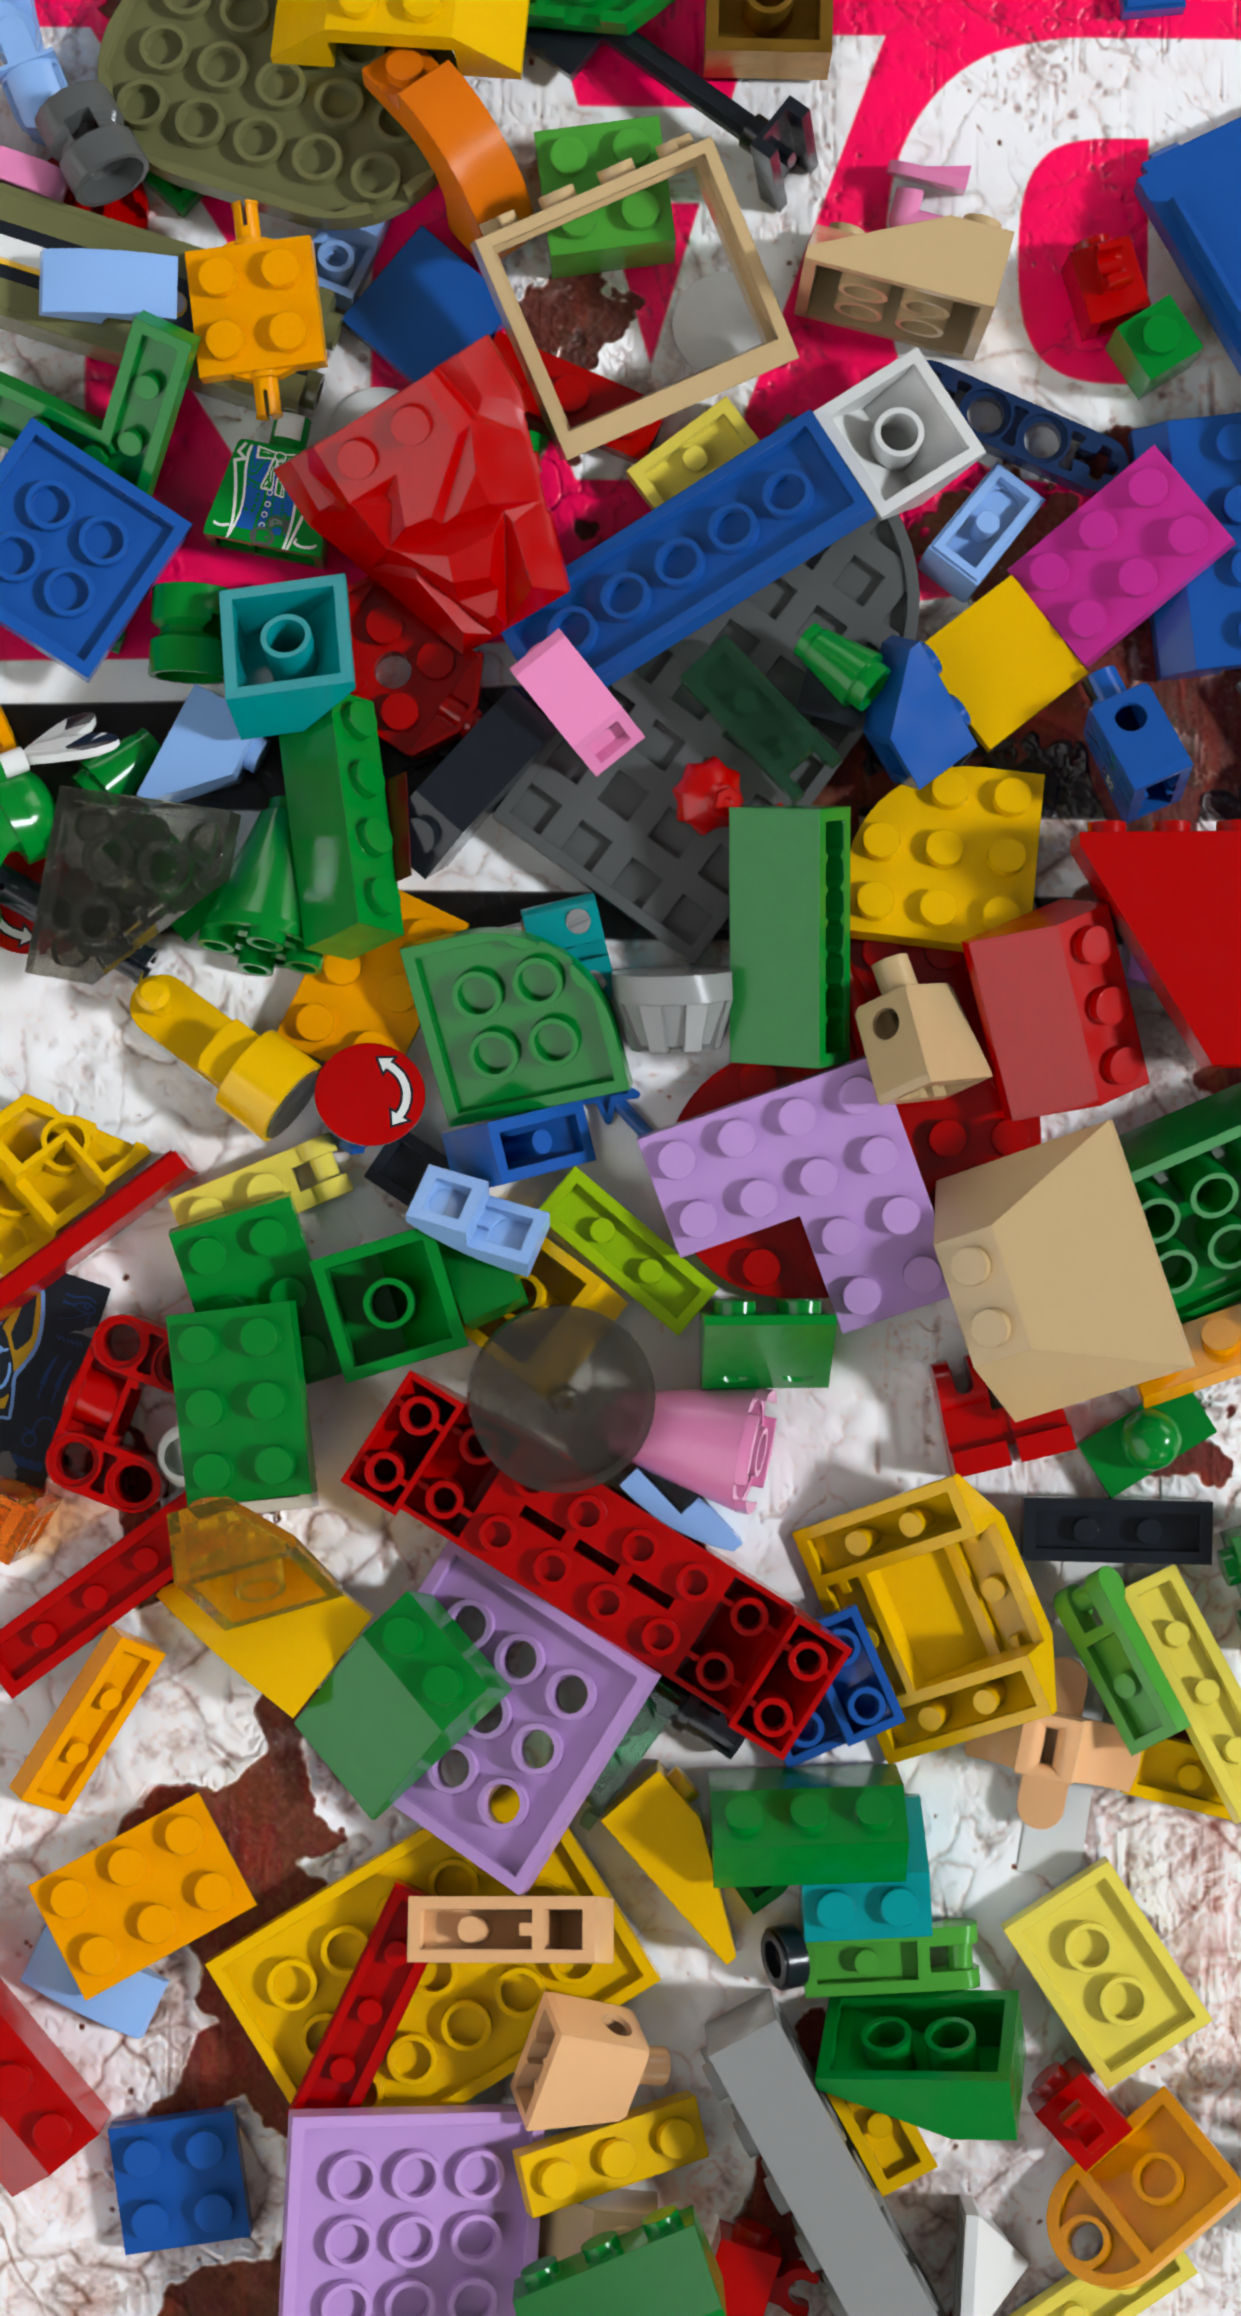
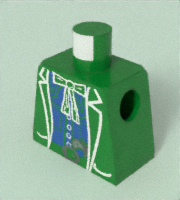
[203,412,329,570]

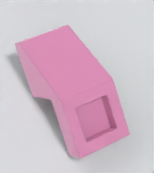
[509,628,645,777]

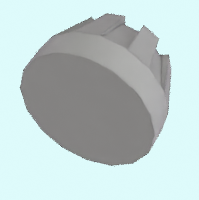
[611,965,733,1053]

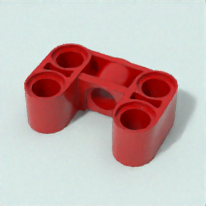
[45,1313,174,1513]

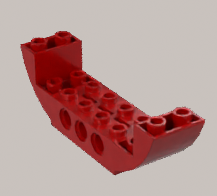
[340,1370,853,1761]

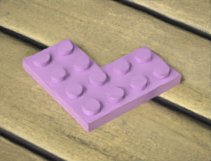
[637,1055,950,1334]

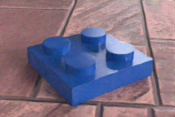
[108,2104,253,2255]

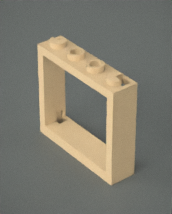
[469,132,800,461]

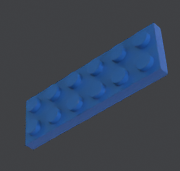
[501,409,877,687]

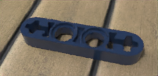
[927,360,1129,498]

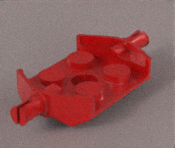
[282,576,485,761]

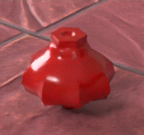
[672,755,745,836]

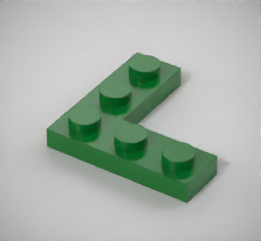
[0,310,201,497]

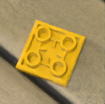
[924,574,1089,753]

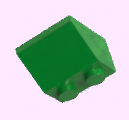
[309,1228,469,1384]

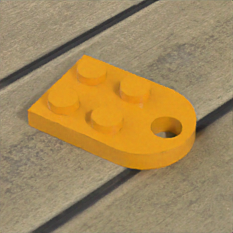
[1046,2086,1241,2290]

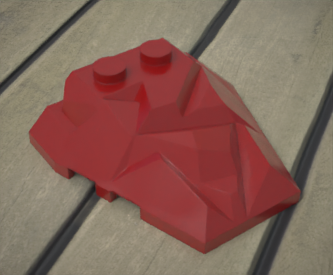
[273,333,571,655]

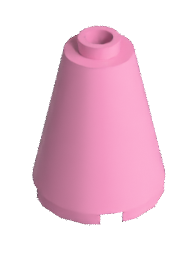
[598,1387,777,1515]

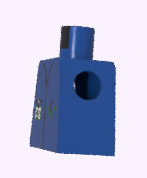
[1081,665,1193,824]

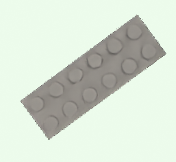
[700,1988,948,2316]

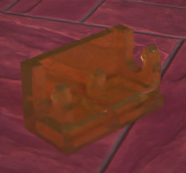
[0,1479,63,1565]

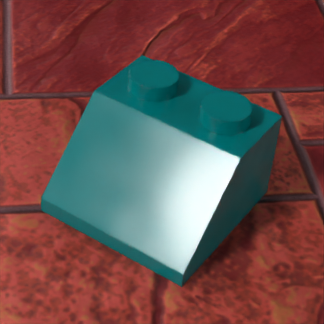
[219,573,356,740]
[798,1794,933,1942]

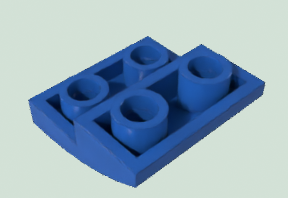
[783,1603,906,1769]

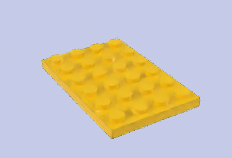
[205,1760,661,2107]

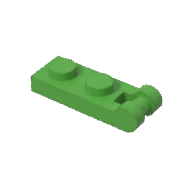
[1053,1566,1191,1756]
[801,1918,980,1998]

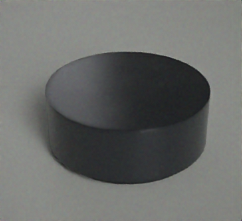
[761,1922,810,1991]

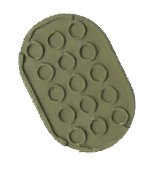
[98,0,458,230]

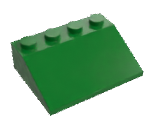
[1118,1082,1241,1324]

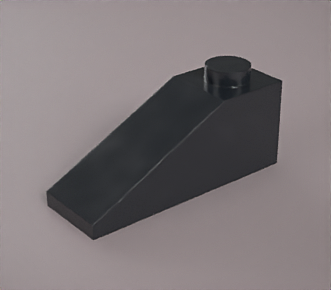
[408,685,558,879]

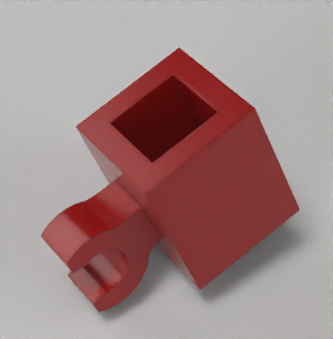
[1061,233,1151,342]
[1026,2056,1133,2172]
[710,2218,820,2316]

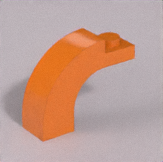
[361,47,533,260]

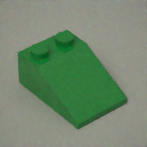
[294,1591,512,1820]
[815,1990,1026,2140]

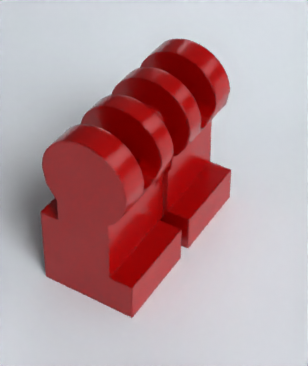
[929,1355,1077,1477]

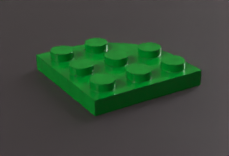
[399,927,633,1128]

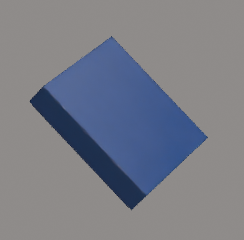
[343,225,504,384]

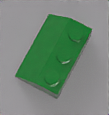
[708,1763,909,1888]
[512,2205,727,2316]

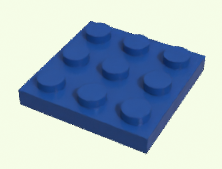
[0,417,192,683]

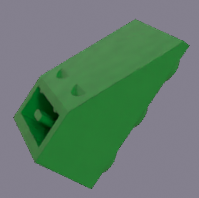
[699,1298,837,1389]

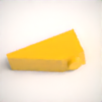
[600,1760,736,1965]

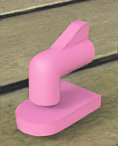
[886,160,972,228]

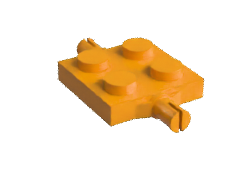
[184,199,328,421]

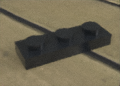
[1020,1495,1213,1565]

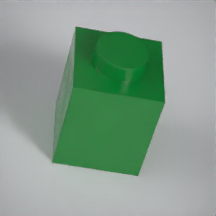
[1105,294,1204,400]

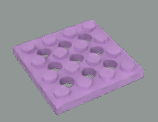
[392,1540,662,1895]

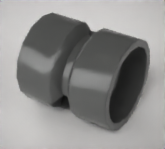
[35,80,149,207]

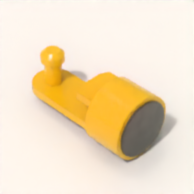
[130,974,322,1142]

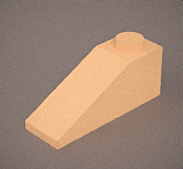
[407,1896,614,1964]

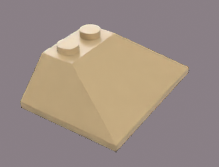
[933,1119,1195,1423]

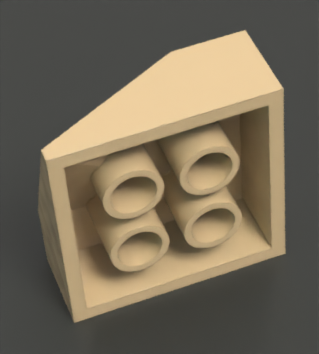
[794,213,1015,361]

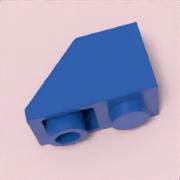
[863,635,978,790]

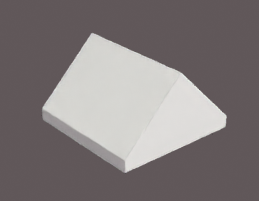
[813,347,986,521]

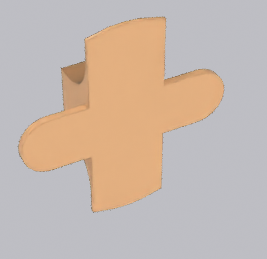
[965,1657,1141,1829]

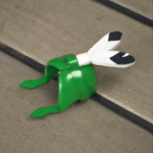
[0,712,120,868]

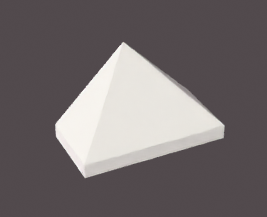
[952,2195,1031,2316]

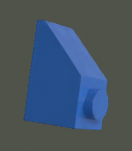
[441,1100,597,1188]

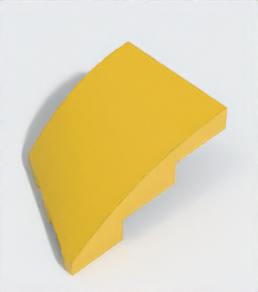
[0,1093,151,1279]
[155,1531,374,1718]

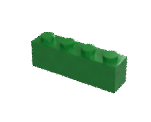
[279,694,404,960]

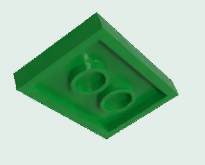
[168,1191,343,1385]
[166,1300,318,1507]

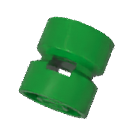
[148,582,228,685]

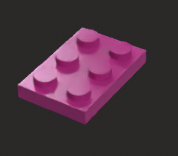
[1007,444,1236,668]

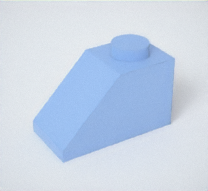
[136,684,271,809]

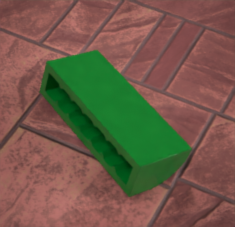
[729,805,850,1069]

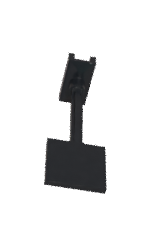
[525,27,818,213]

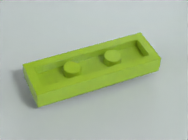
[539,1166,719,1336]

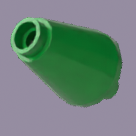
[198,796,325,977]

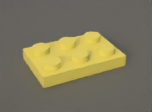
[1000,1856,1213,2090]

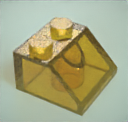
[167,1496,343,1631]

